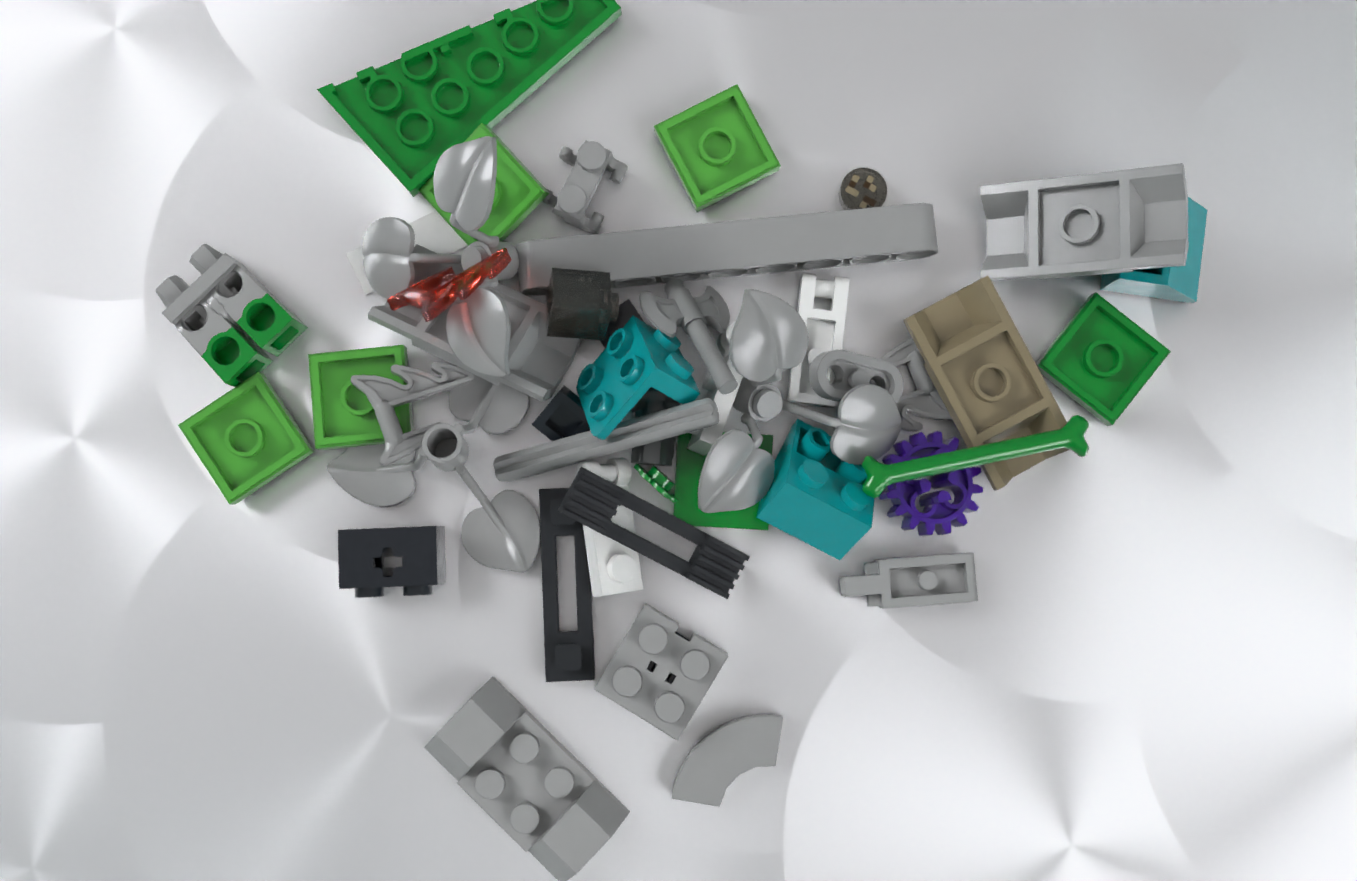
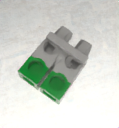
[156,244,308,387]

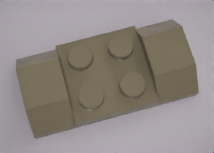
[903,275,1070,491]

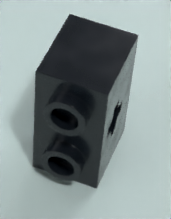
[338,526,446,598]

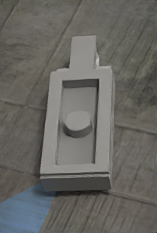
[839,552,978,609]

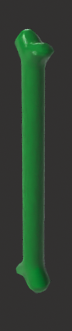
[861,415,1089,498]

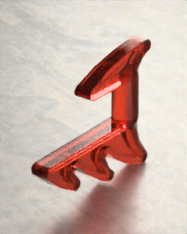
[387,248,512,322]

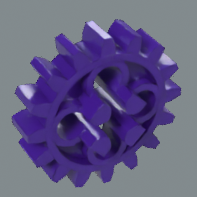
[879,431,983,536]

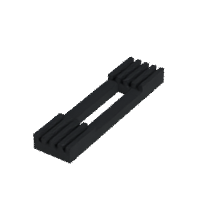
[558,467,750,599]
[539,488,595,682]

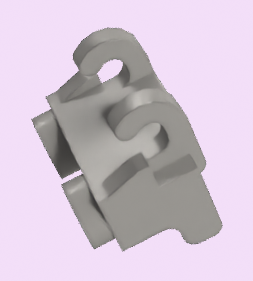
[543,140,628,234]

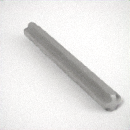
[493,398,719,482]

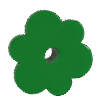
[634,463,678,504]

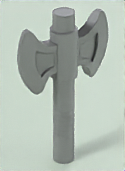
[639,279,738,394]

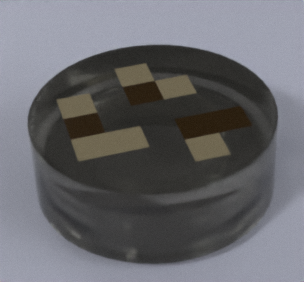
[838,167,887,210]

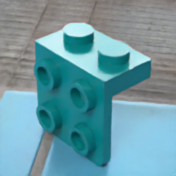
[576,316,701,440]

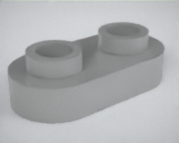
[809,350,903,403]

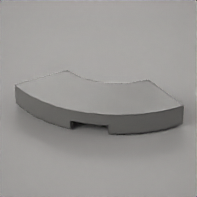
[672,714,783,807]

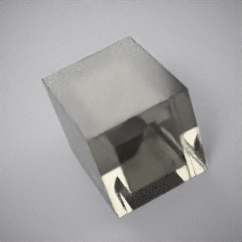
[545,268,619,341]

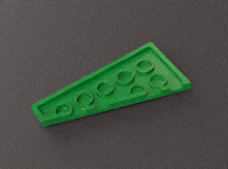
[317,0,622,197]

